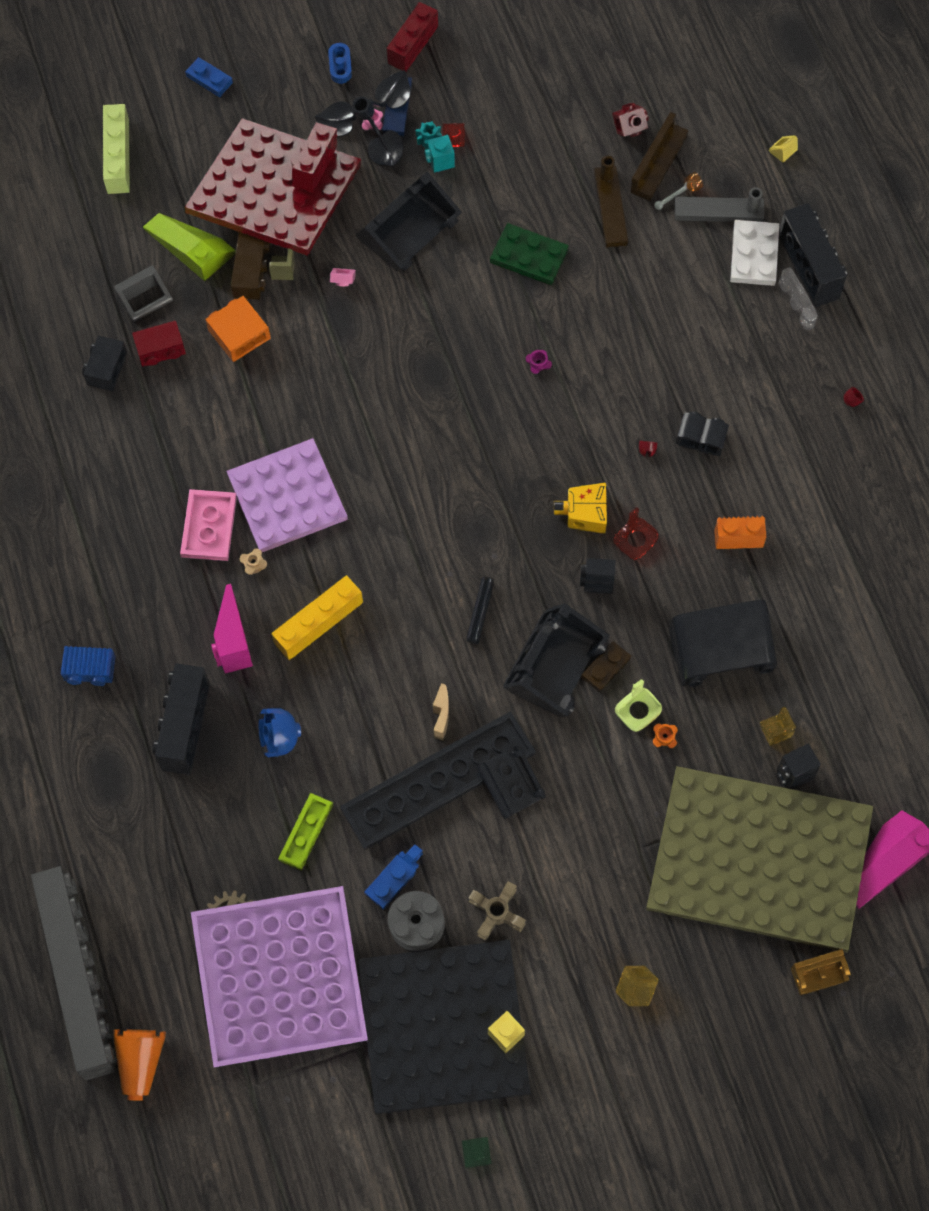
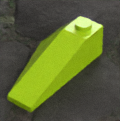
[143,213,236,281]

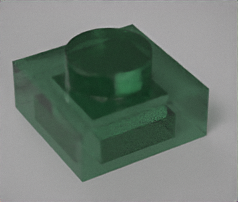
[462,1137,492,1169]

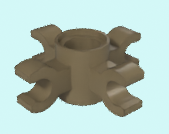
[468,881,526,941]

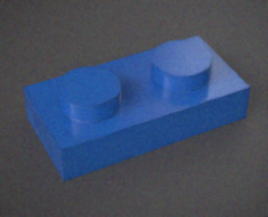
[185,57,233,97]

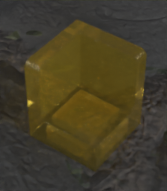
[760,707,796,746]
[616,966,659,1006]

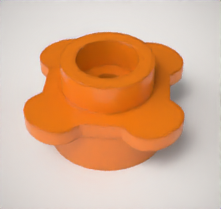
[653,724,678,748]

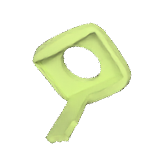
[615,679,662,732]

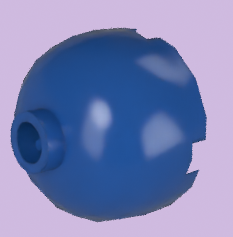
[258,708,301,758]

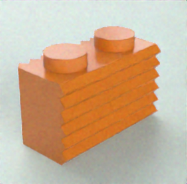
[714,516,766,549]

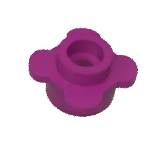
[525,350,552,374]

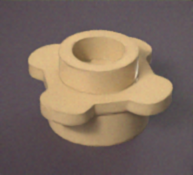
[240,549,267,575]

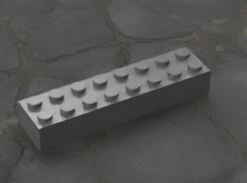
[31,866,117,1081]

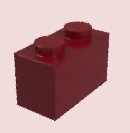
[132,320,186,367]

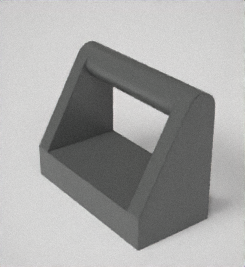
[113,265,173,322]

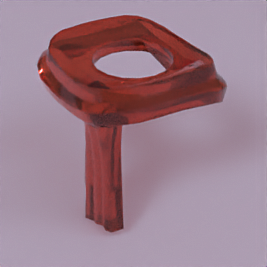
[614,508,659,560]

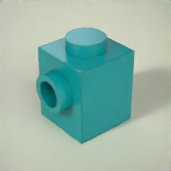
[424,135,455,173]

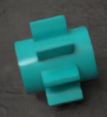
[415,121,442,150]

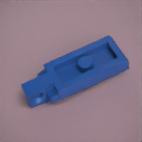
[364,845,423,910]

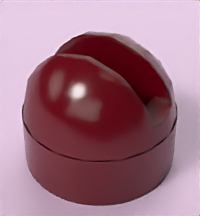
[843,387,864,407]
[638,441,658,457]

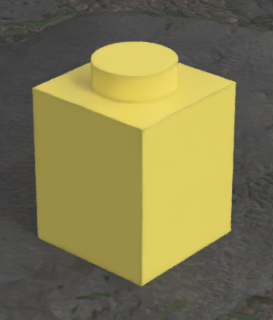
[488,1011,525,1053]

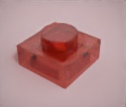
[443,123,465,147]

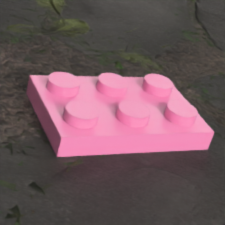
[180,490,237,561]

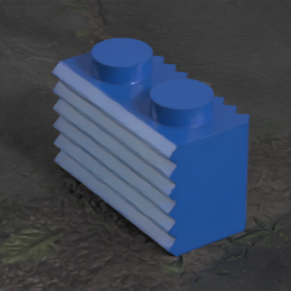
[61,646,116,686]

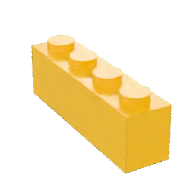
[271,575,363,660]

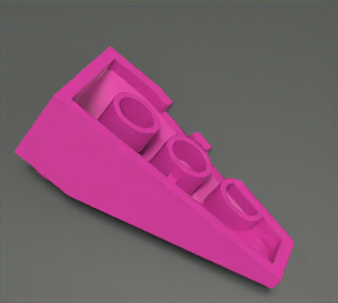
[856,811,929,909]

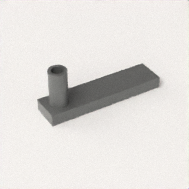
[675,187,764,222]

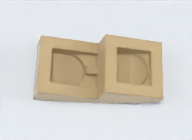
[433,683,449,741]

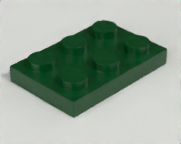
[490,223,569,285]

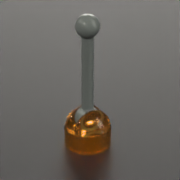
[654,172,704,210]

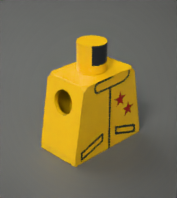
[554,483,607,533]

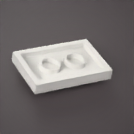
[730,220,779,286]

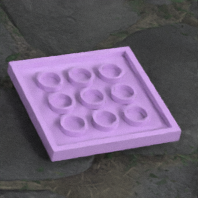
[227,438,348,552]

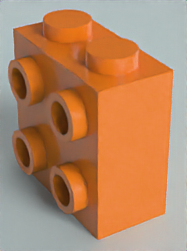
[205,296,271,362]

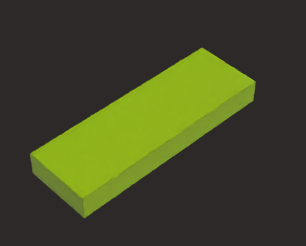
[278,793,333,871]

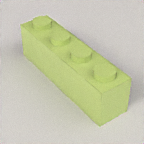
[103,104,130,194]

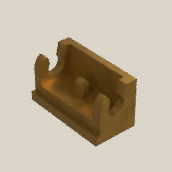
[791,949,850,996]

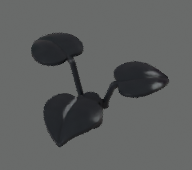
[315,70,411,167]

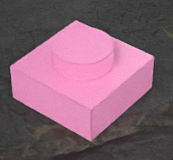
[330,268,355,287]

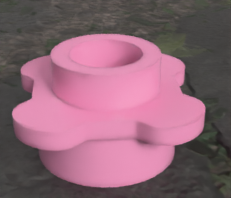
[362,109,383,130]

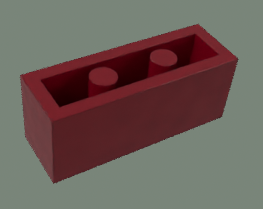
[386,2,438,72]
[292,122,337,193]

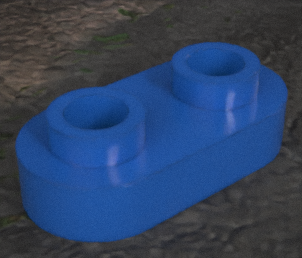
[328,43,352,84]

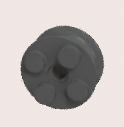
[388,891,445,952]

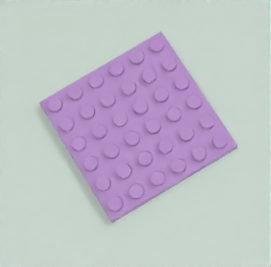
[191,886,368,1067]

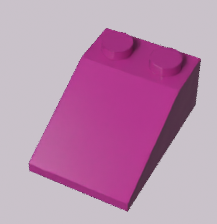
[211,584,253,674]

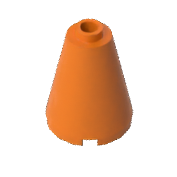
[113,1029,166,1101]

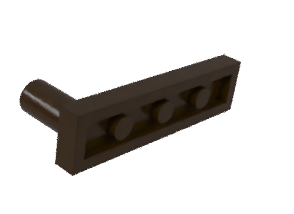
[594,155,628,248]

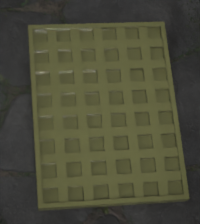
[646,766,873,953]

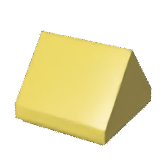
[769,135,798,163]

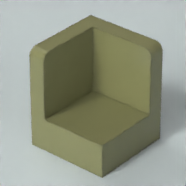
[269,248,295,280]

